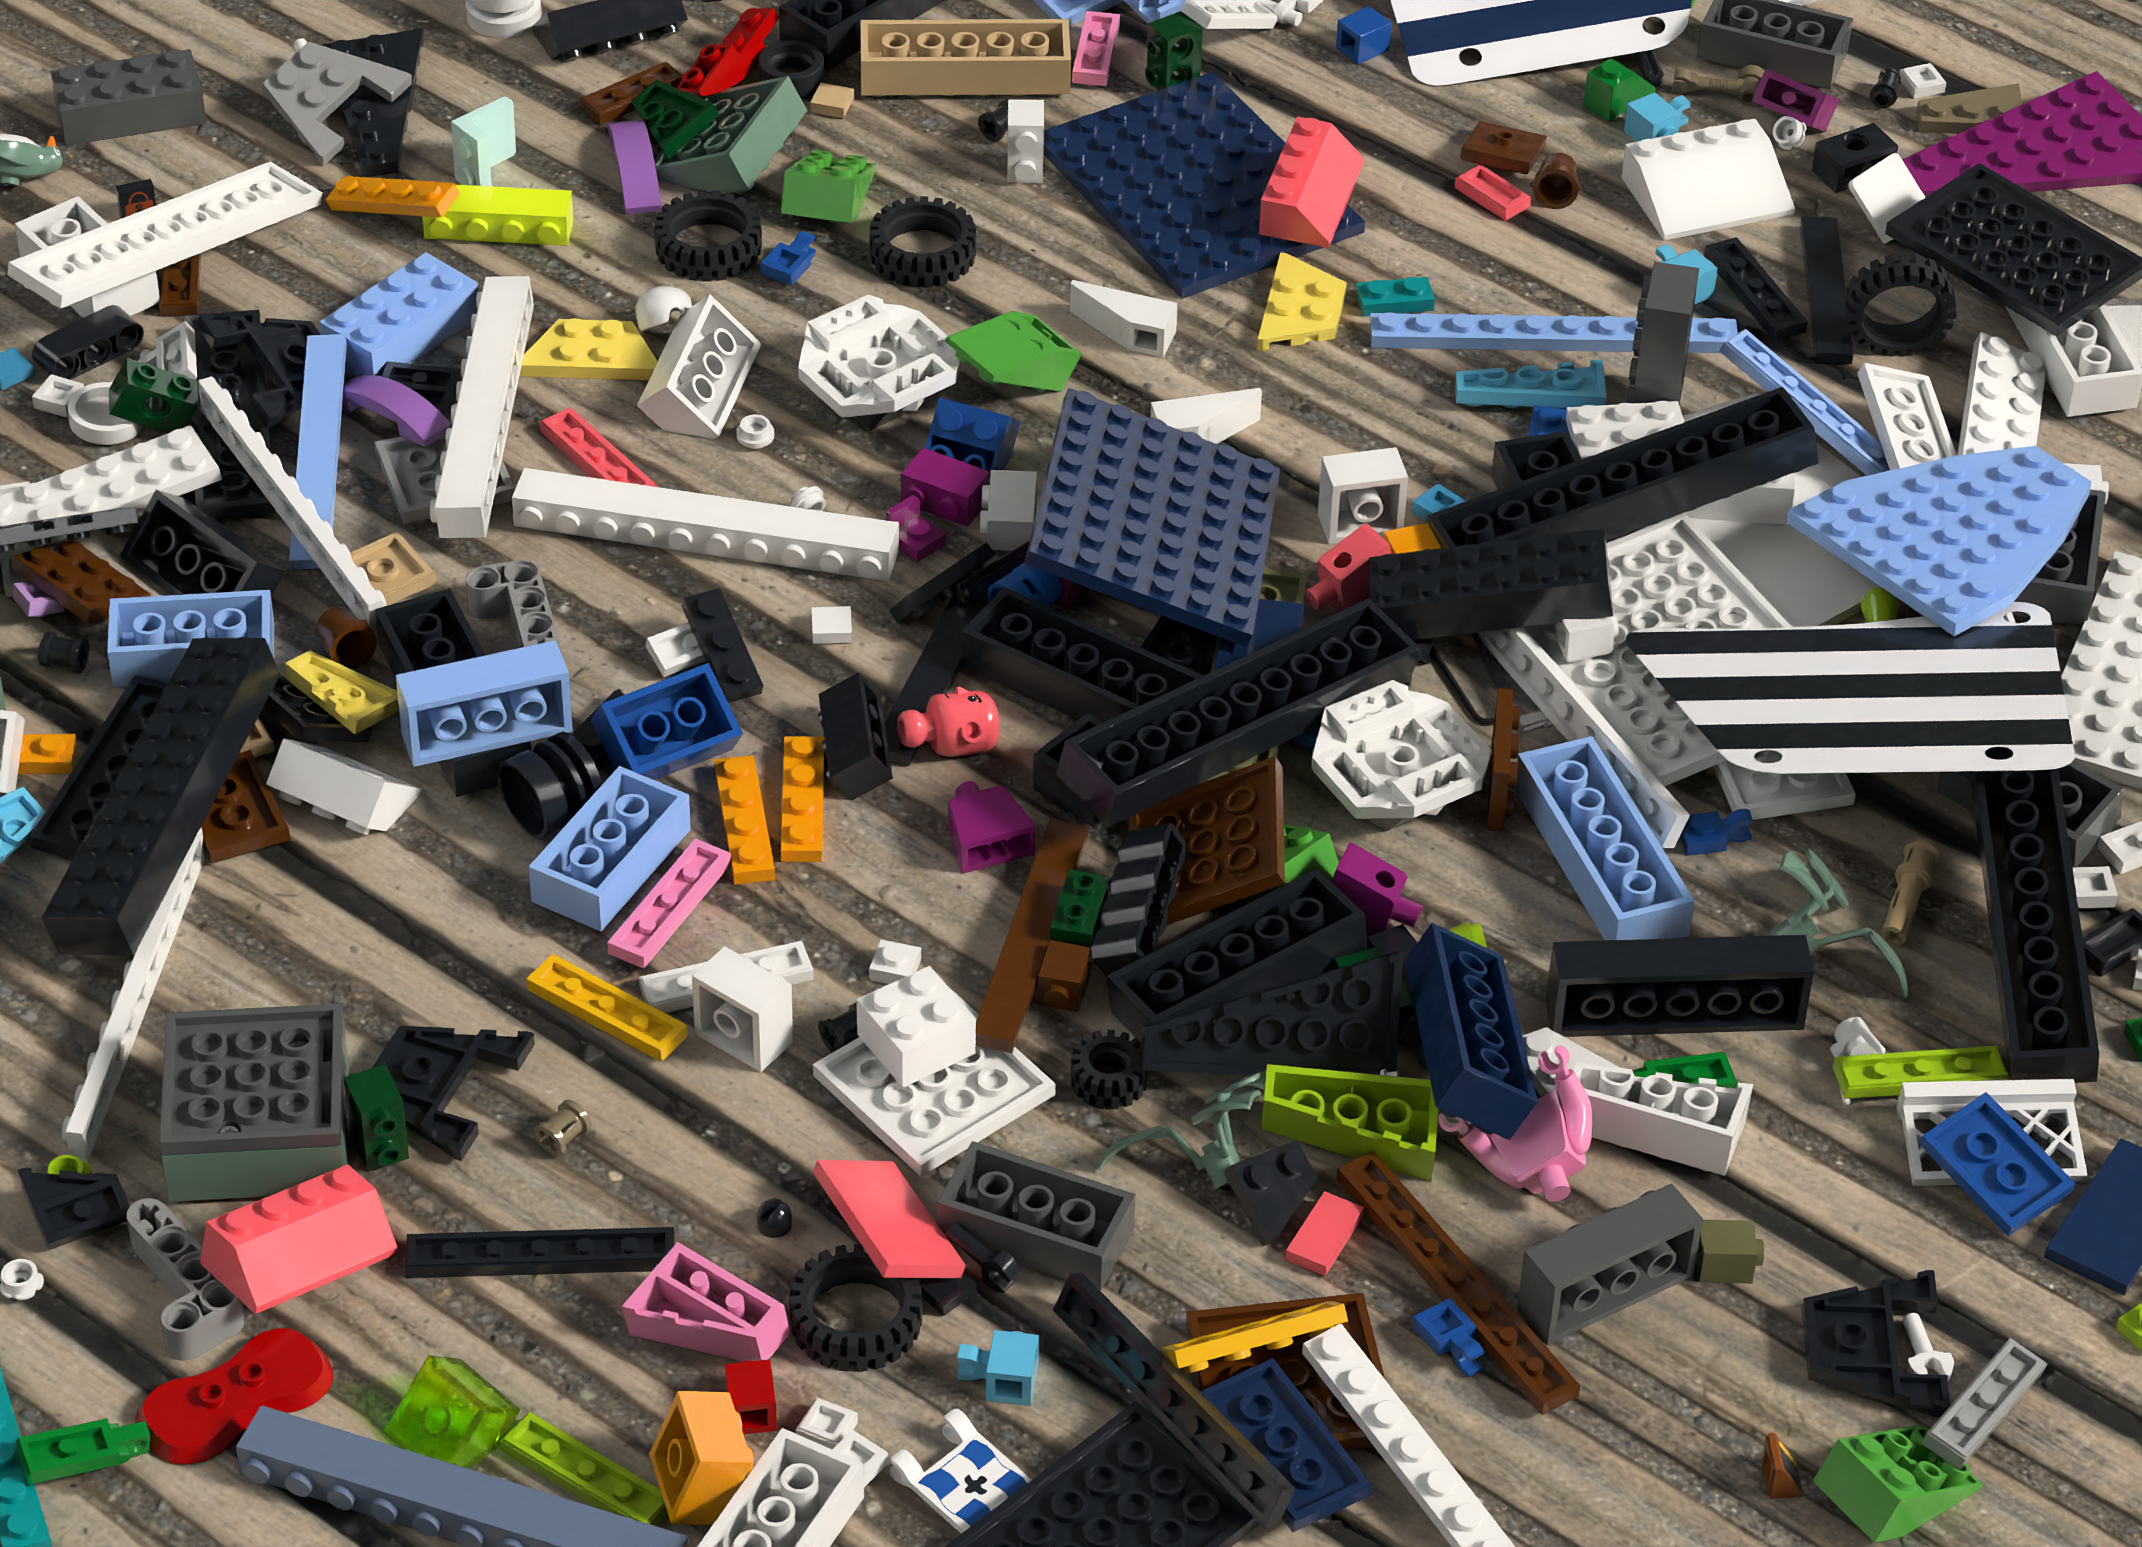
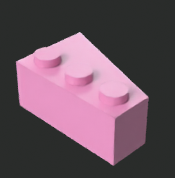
[621,1242,790,1361]

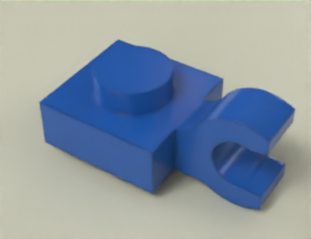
[760,231,816,286]
[1680,809,1753,856]
[1413,1298,1484,1377]

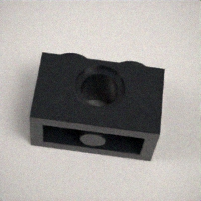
[1812,123,1898,193]

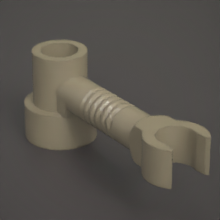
[1672,65,1764,106]

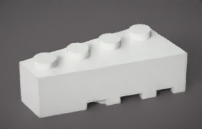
[1573,1062,1753,1176]

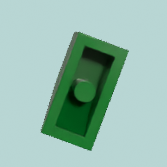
[1583,58,1656,122]

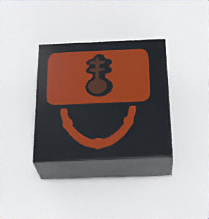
[115,179,156,219]

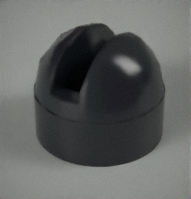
[757,1198,792,1238]

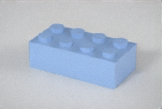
[319,252,479,377]
[107,590,274,688]
[396,640,573,767]
[529,766,691,932]

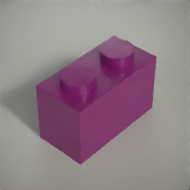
[1752,69,1840,132]
[901,448,990,527]

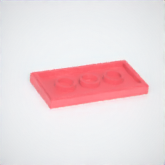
[813,1160,966,1278]

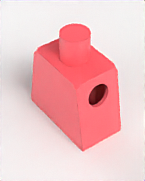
[1305,523,1391,612]

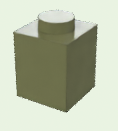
[1697,1220,1764,1284]

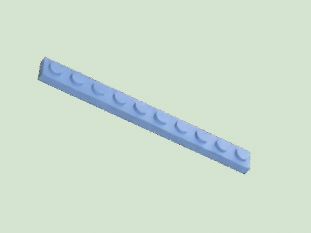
[1369,312,1738,353]

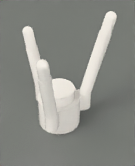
[1830,1017,1885,1105]

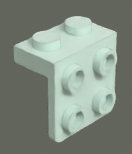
[451,96,516,186]

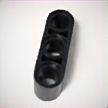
[32,305,144,380]

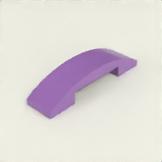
[607,120,662,214]
[342,375,452,447]

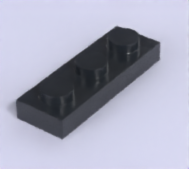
[889,542,996,623]
[681,588,764,703]

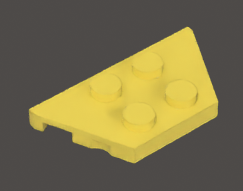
[1257,252,1347,351]
[519,318,658,380]

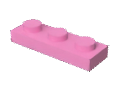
[1072,11,1120,86]

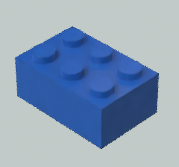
[591,663,743,780]

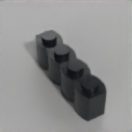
[1091,823,1186,977]

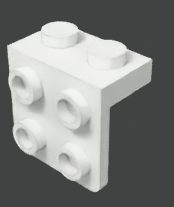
[1849,153,1925,244]

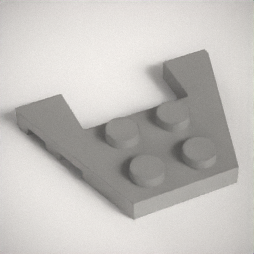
[263,41,412,166]

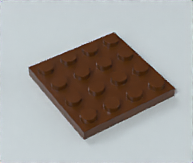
[1129,756,1285,926]
[1186,1293,1385,1451]

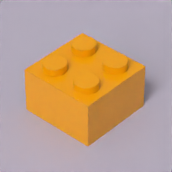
[649,1391,753,1525]

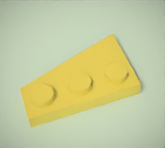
[284,650,399,735]

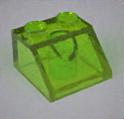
[383,1355,521,1469]

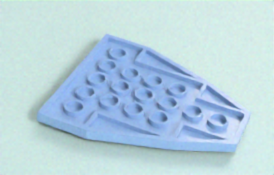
[1787,445,2092,636]

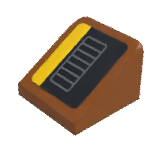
[1761,1433,1803,1499]

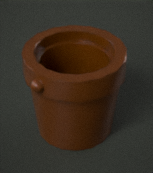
[1530,153,1582,209]
[316,607,377,669]

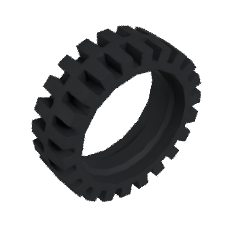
[654,190,762,282]
[869,196,976,288]
[1844,254,1957,357]
[789,1244,923,1372]

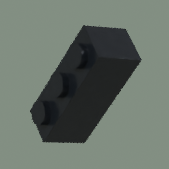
[818,672,893,800]

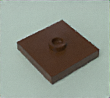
[1460,121,1547,175]

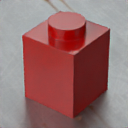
[725,1359,777,1434]

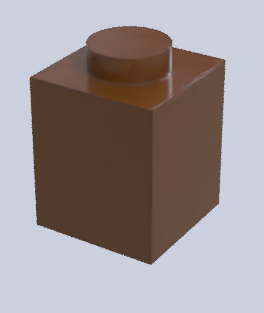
[1037,940,1091,1012]

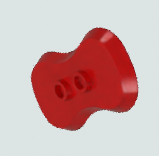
[135,1328,334,1465]

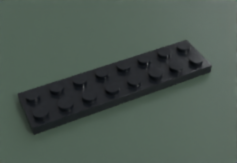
[185,309,275,520]

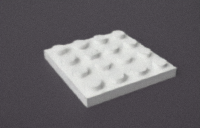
[813,989,1055,1177]

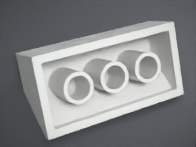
[637,295,761,439]

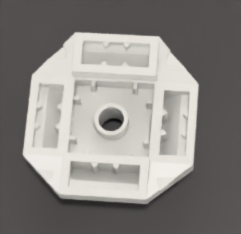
[798,295,963,430]
[1311,680,1492,832]

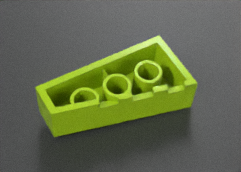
[1261,1064,1438,1182]

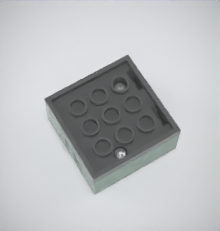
[160,1003,349,1202]

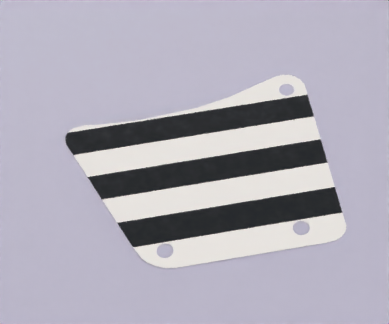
[1625,602,2076,774]

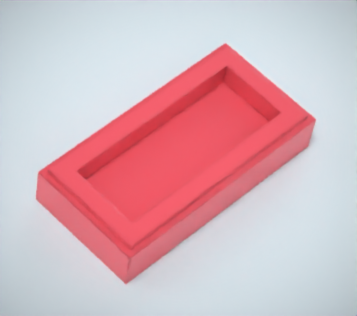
[1455,164,1531,221]
[1285,1191,1364,1276]

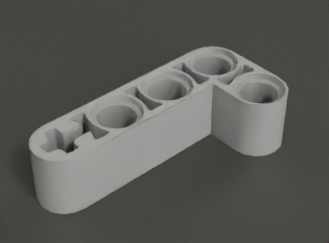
[465,560,562,655]
[127,1198,244,1361]

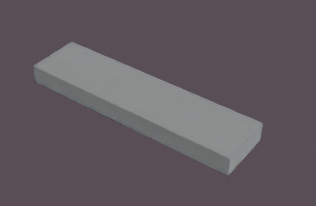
[1922,1338,2047,1470]

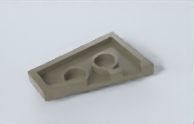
[1916,83,2023,134]

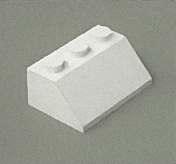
[266,739,422,835]

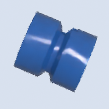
[988,562,1062,606]

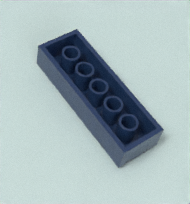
[1405,923,1538,1140]

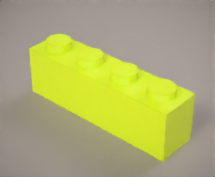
[422,185,573,246]

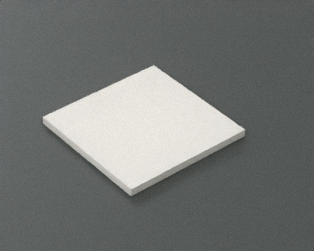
[1635,443,1882,627]

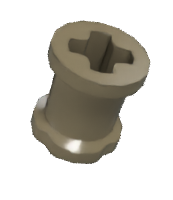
[533,1100,591,1157]

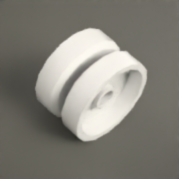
[465,0,542,38]

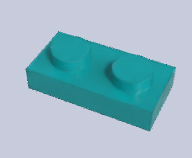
[1356,277,1435,317]

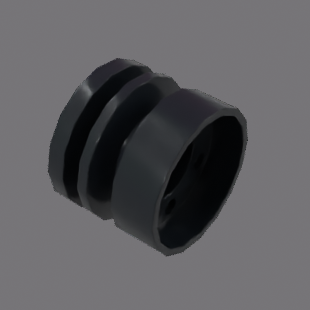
[497,731,602,839]

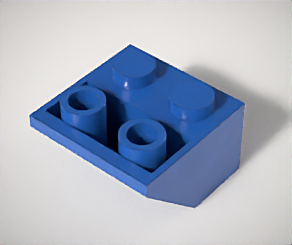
[925,397,1021,478]

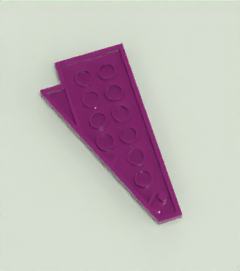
[1902,71,2142,198]

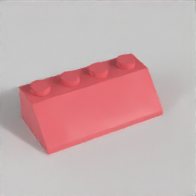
[1259,117,1364,248]
[200,1164,398,1314]

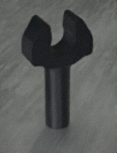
[945,1222,1021,1293]

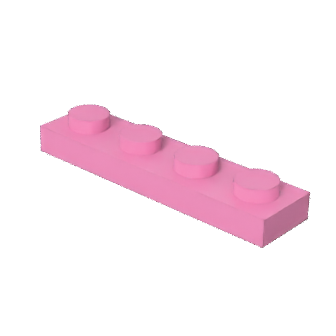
[607,839,731,969]

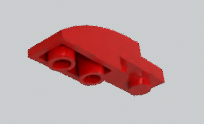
[676,8,779,97]

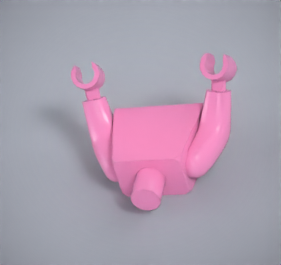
[1438,1046,1592,1202]

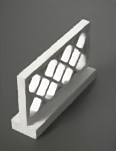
[1896,1079,2087,1186]

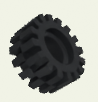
[1071,1029,1148,1110]

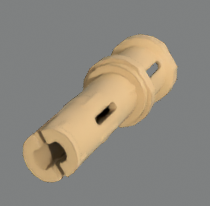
[1880,837,1941,946]

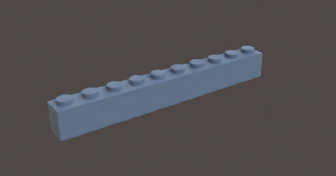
[236,1405,689,1547]

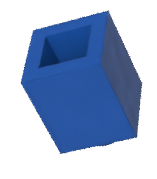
[1336,6,1392,65]

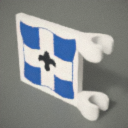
[889,1409,1031,1534]

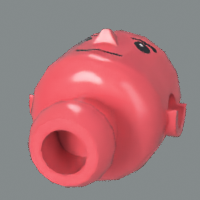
[897,686,999,757]

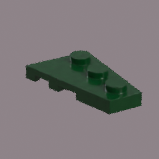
[631,80,719,159]

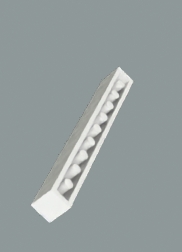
[430,276,534,538]
[512,468,899,581]

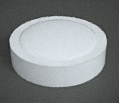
[68,382,144,445]

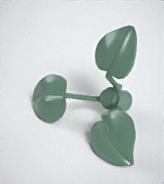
[1769,848,1908,1000]
[1098,1070,1267,1190]

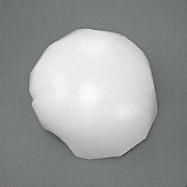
[635,285,692,332]

